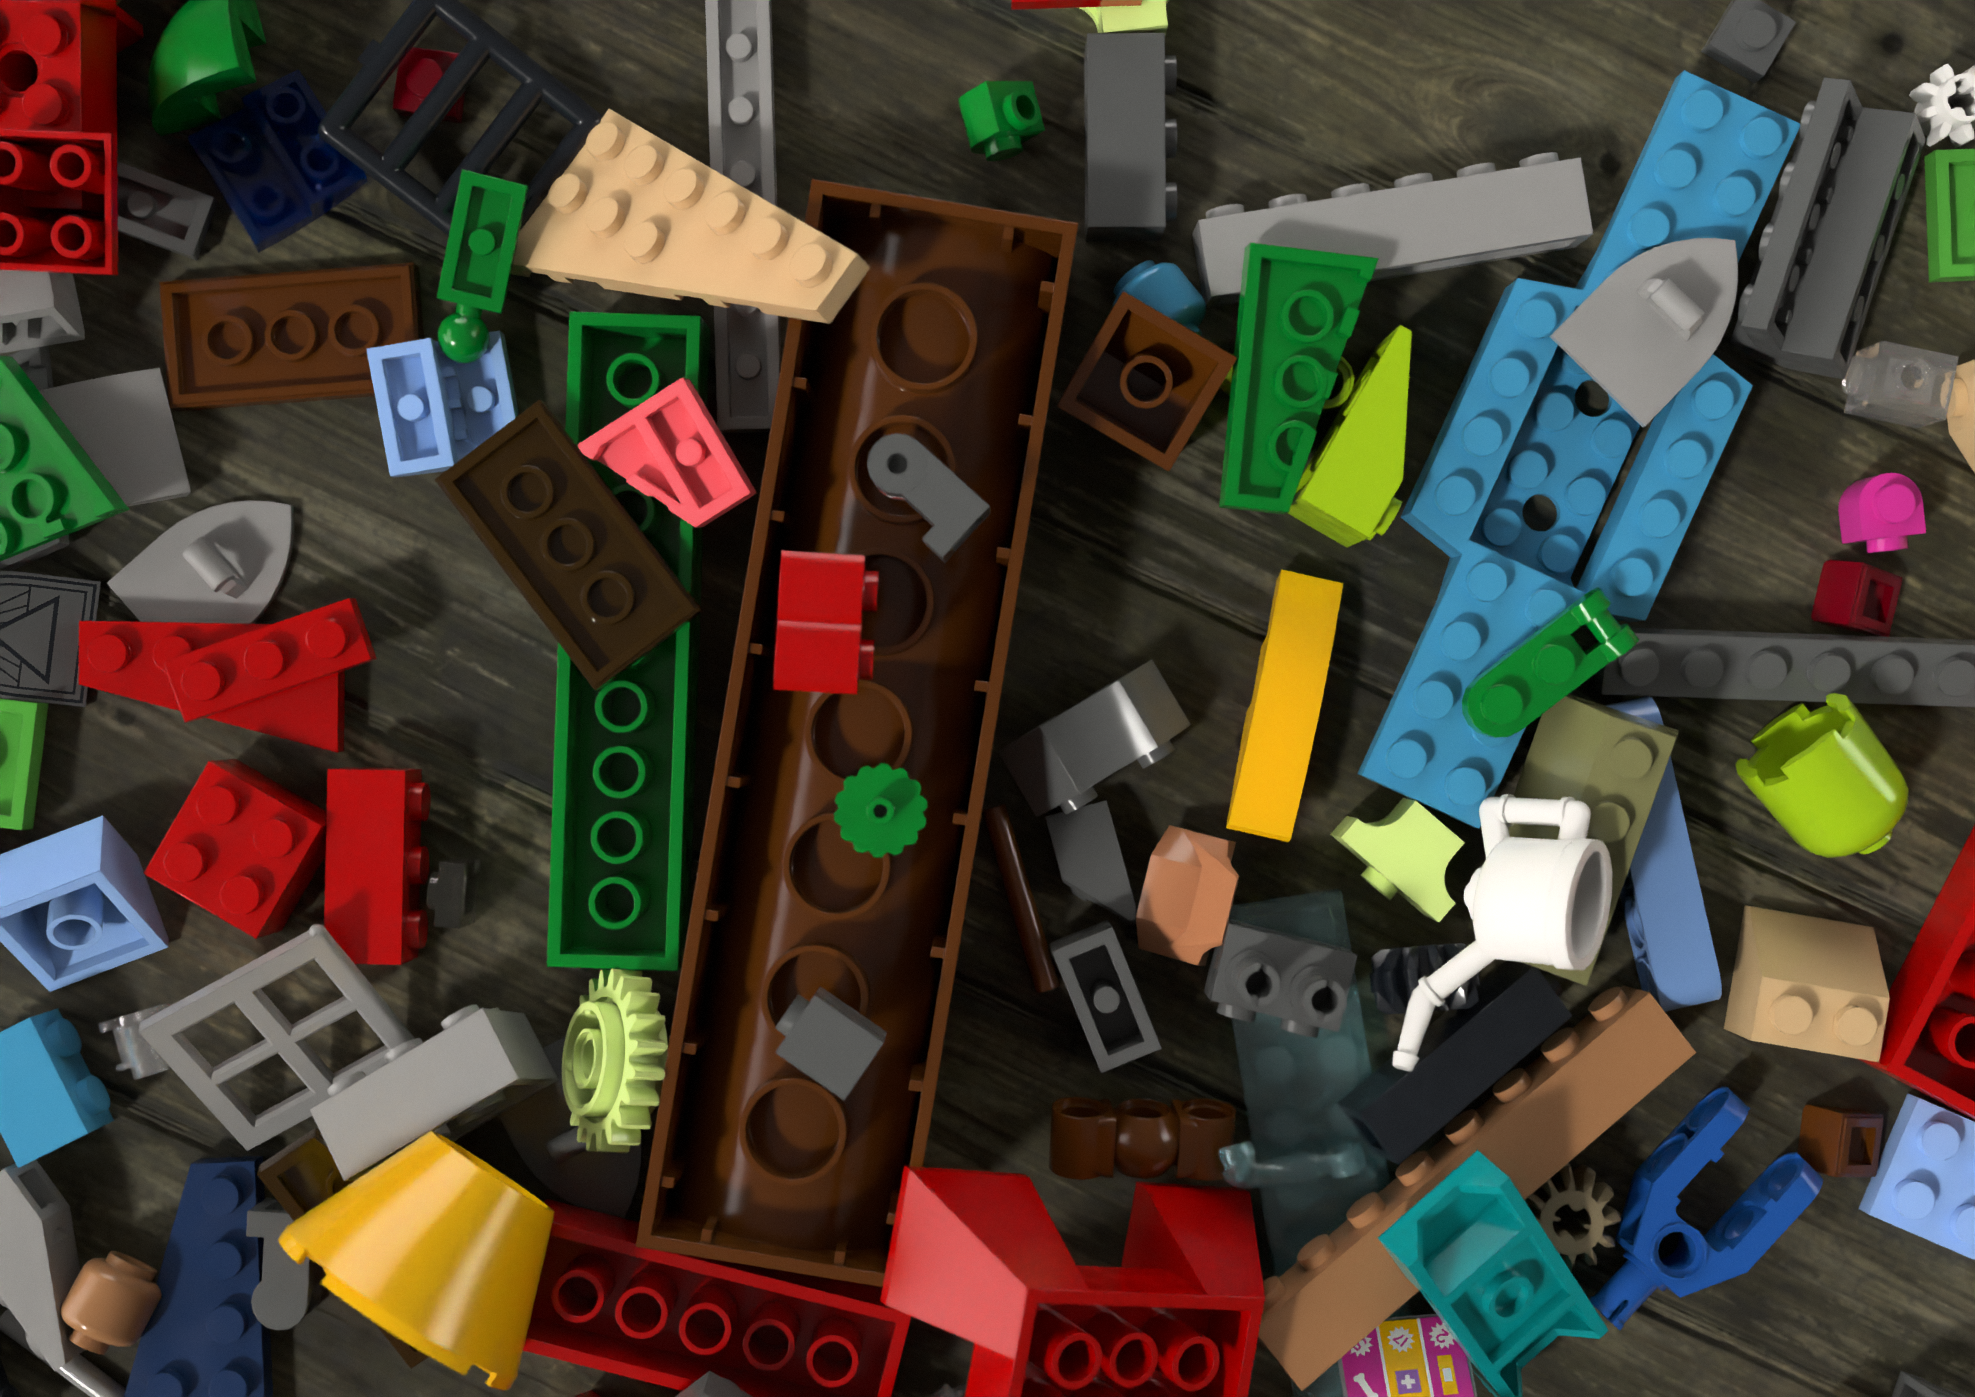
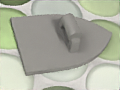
[1549,238,1738,427]
[107,500,295,624]

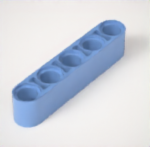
[1604,696,1722,1012]

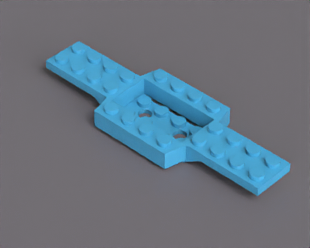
[1357,70,1800,829]

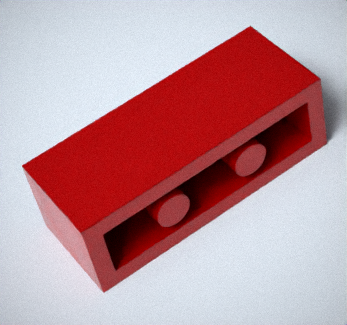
[324,767,431,965]

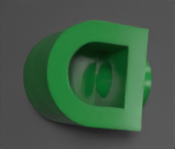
[958,81,1045,162]

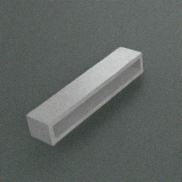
[1192,152,1593,308]

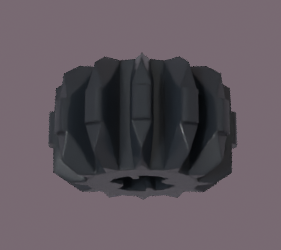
[1369,943,1481,1015]

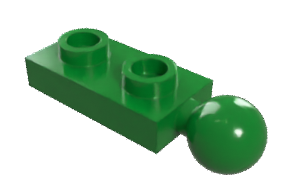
[436,169,529,363]

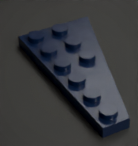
[124,1156,273,1397]

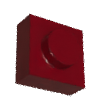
[392,47,466,123]

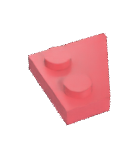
[577,377,757,527]

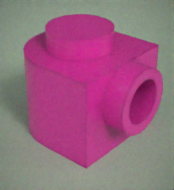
[1838,473,1926,553]

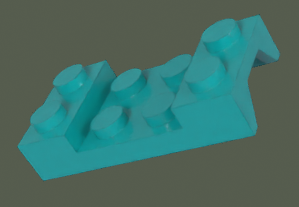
[1378,1150,1609,1397]

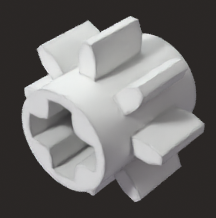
[1909,64,1975,148]

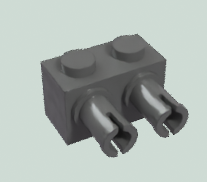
[1204,919,1358,1038]

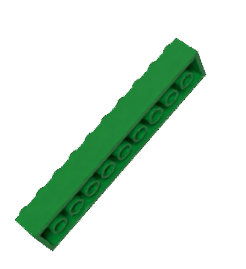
[547,311,710,971]

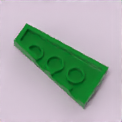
[1219,243,1379,514]

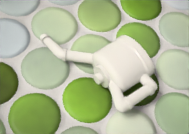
[1393,794,1612,1071]

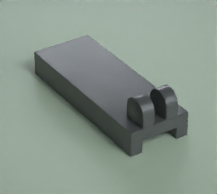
[117,161,218,261]

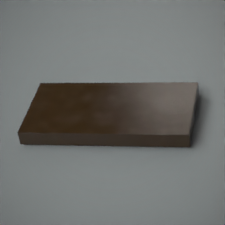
[435,400,703,691]

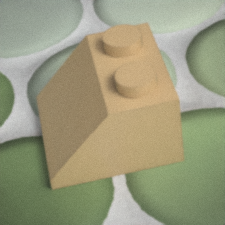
[1724,905,1890,1062]

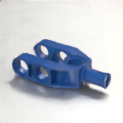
[1589,1087,1823,1330]

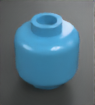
[1112,260,1207,336]

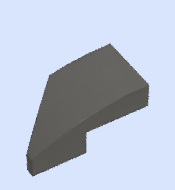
[1045,800,1137,926]

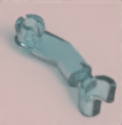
[1218,1139,1366,1188]

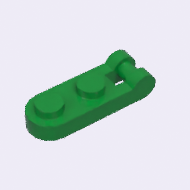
[1462,587,1639,737]

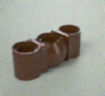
[1049,1097,1236,1181]

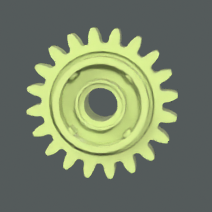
[562,968,668,1153]

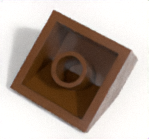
[1057,290,1237,471]

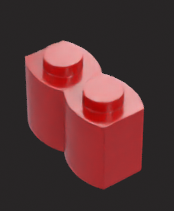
[774,551,879,694]

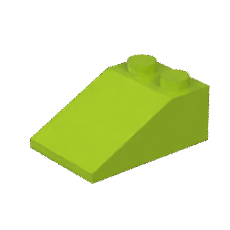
[1288,325,1412,547]

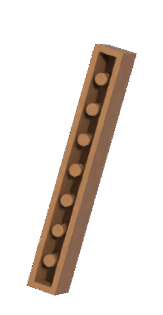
[1258,985,1696,1391]

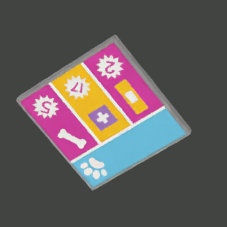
[1338,1314,1477,1397]

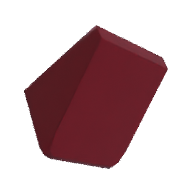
[1811,560,1902,637]

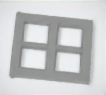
[138,924,415,1151]

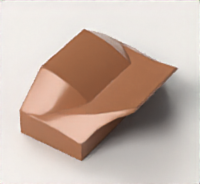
[1136,825,1239,966]

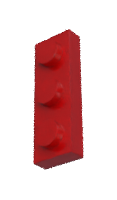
[163,598,377,723]

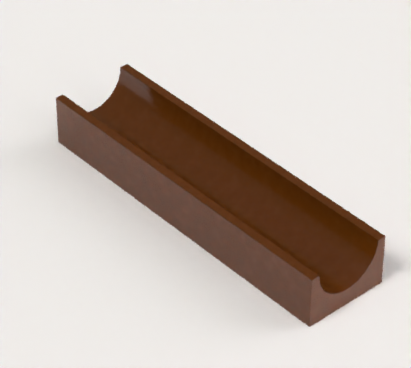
[636,179,1078,1287]

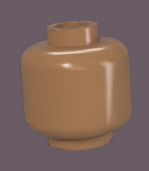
[60,1251,161,1355]

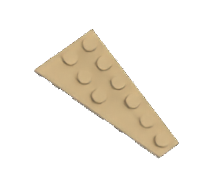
[511,109,871,324]

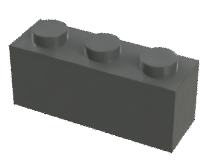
[1084,33,1177,241]

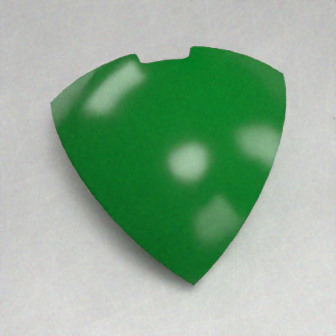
[148,0,266,136]

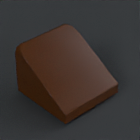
[1797,1105,1884,1177]

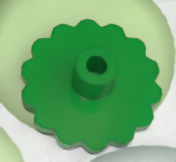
[834,763,928,858]

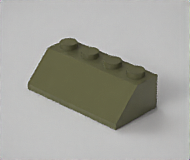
[1467,694,1679,986]

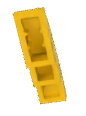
[1226,569,1344,842]

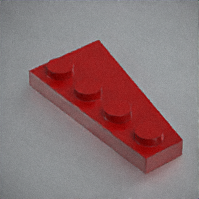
[79,621,345,753]

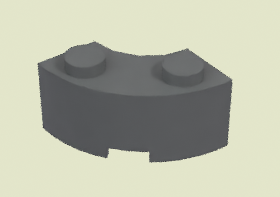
[998,659,1191,817]

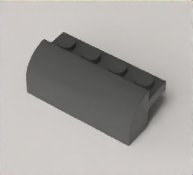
[1730,77,1926,379]

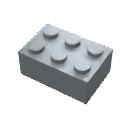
[310,1005,559,1181]

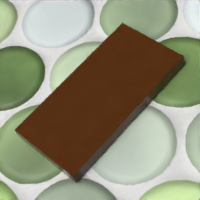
[159,263,424,411]

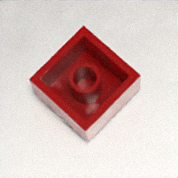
[143,759,327,939]

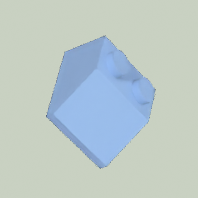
[0,816,169,992]

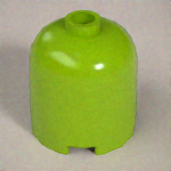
[1735,693,1909,858]

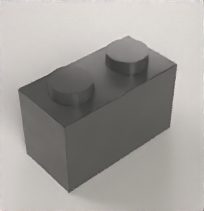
[1049,919,1162,1073]

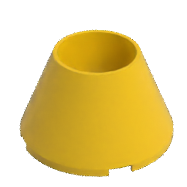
[278,1130,555,1390]

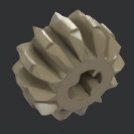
[1524,1163,1622,1272]

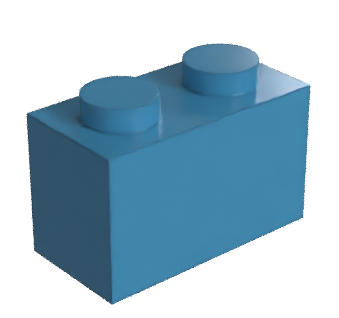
[0,1008,114,1168]

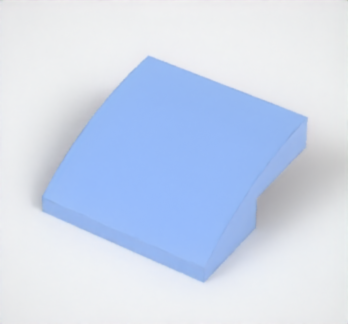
[366,331,519,477]

